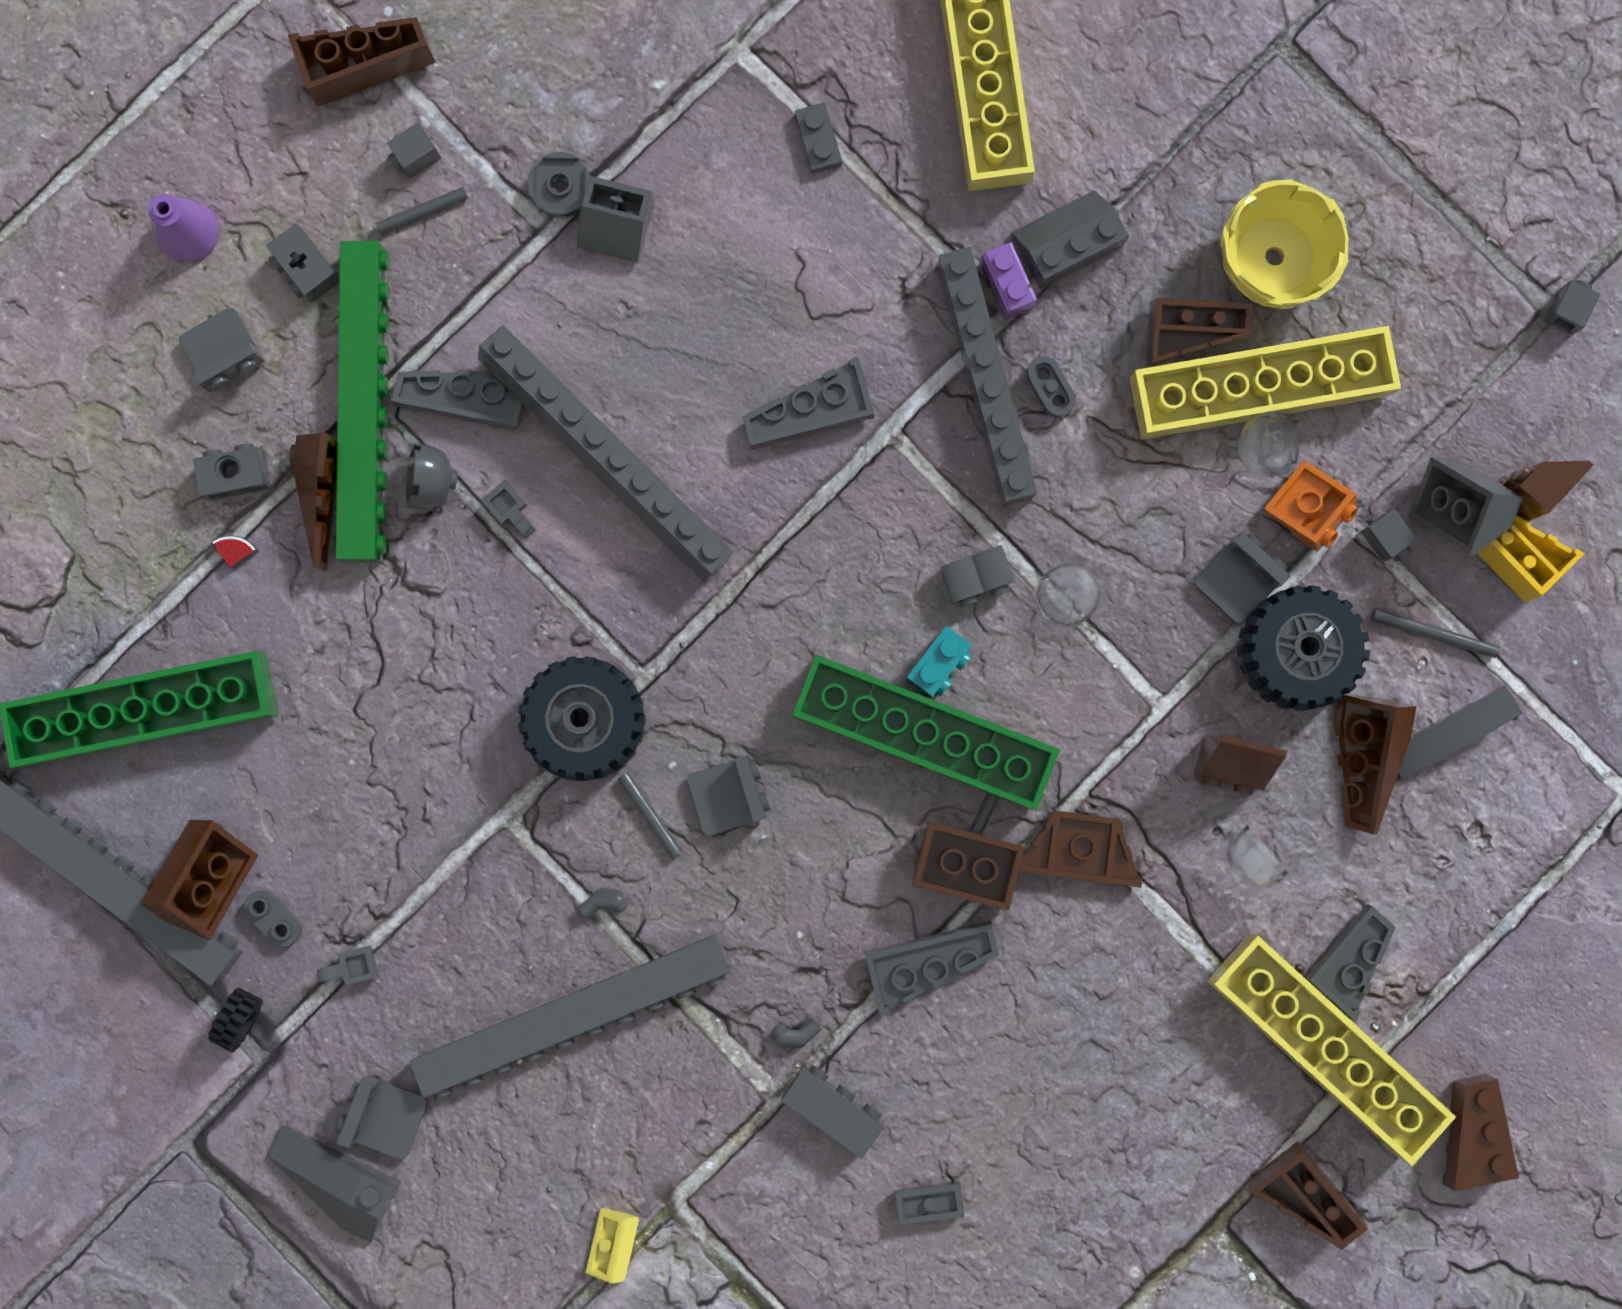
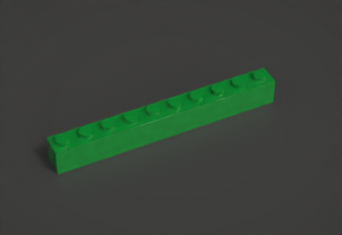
[336,241,390,563]

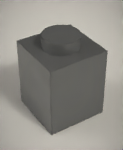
[387,122,441,178]
[1544,280,1601,335]
[1360,508,1418,562]

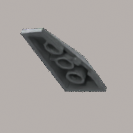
[268,1125,401,1243]

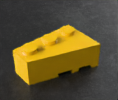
[1477,515,1585,603]

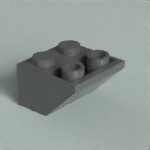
[577,176,655,262]

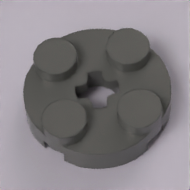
[528,152,590,218]

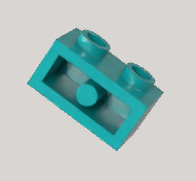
[905,626,972,699]

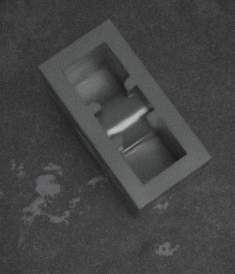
[266,223,340,303]

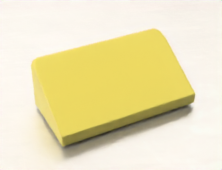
[585,1208,639,1283]

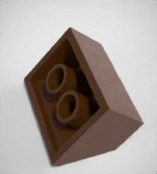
[1497,460,1593,521]
[140,820,258,940]

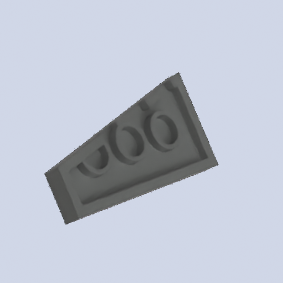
[743,356,874,450]
[391,369,524,431]
[864,921,999,1017]

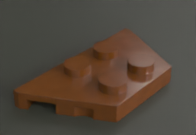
[1019,810,1142,888]

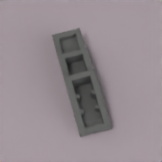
[1398,685,1523,780]

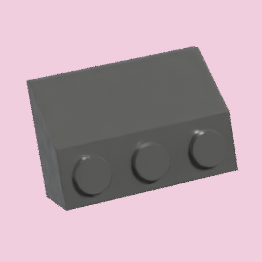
[1011,190,1129,289]
[1409,457,1523,555]

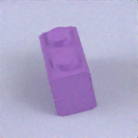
[979,242,1037,320]

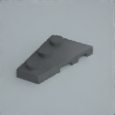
[1305,904,1395,1022]

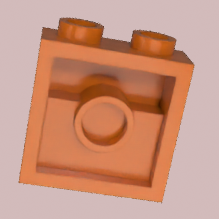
[1264,460,1358,552]

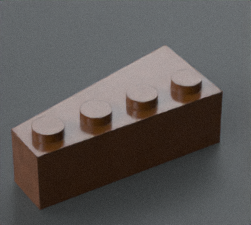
[288,17,436,107]

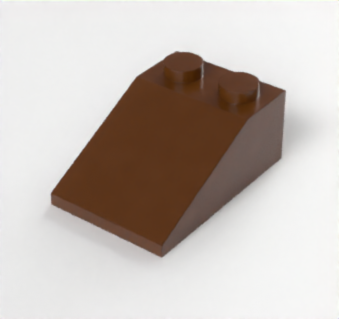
[1194,734,1287,796]

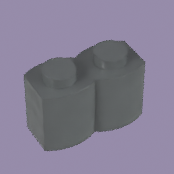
[940,545,1015,608]

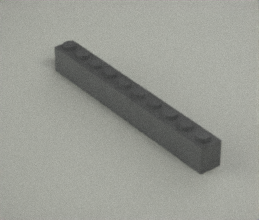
[478,325,733,583]
[0,766,243,986]
[409,934,730,1100]

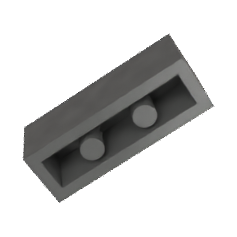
[781,1065,885,1159]

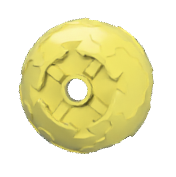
[1220,179,1349,309]

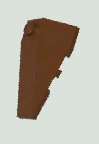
[289,433,337,571]
[1334,694,1416,835]

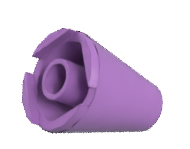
[148,194,219,262]

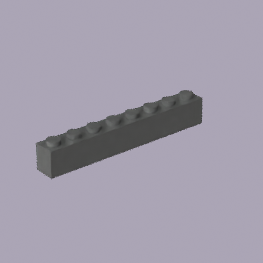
[937,247,1037,507]

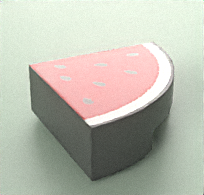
[212,536,259,569]

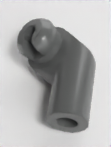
[578,888,628,919]
[771,1018,822,1049]

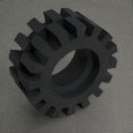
[208,987,263,1053]

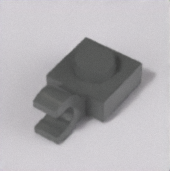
[481,480,535,538]
[317,945,379,986]

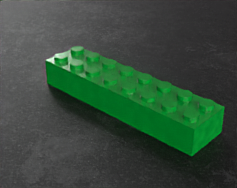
[0,651,278,769]
[792,654,1060,811]

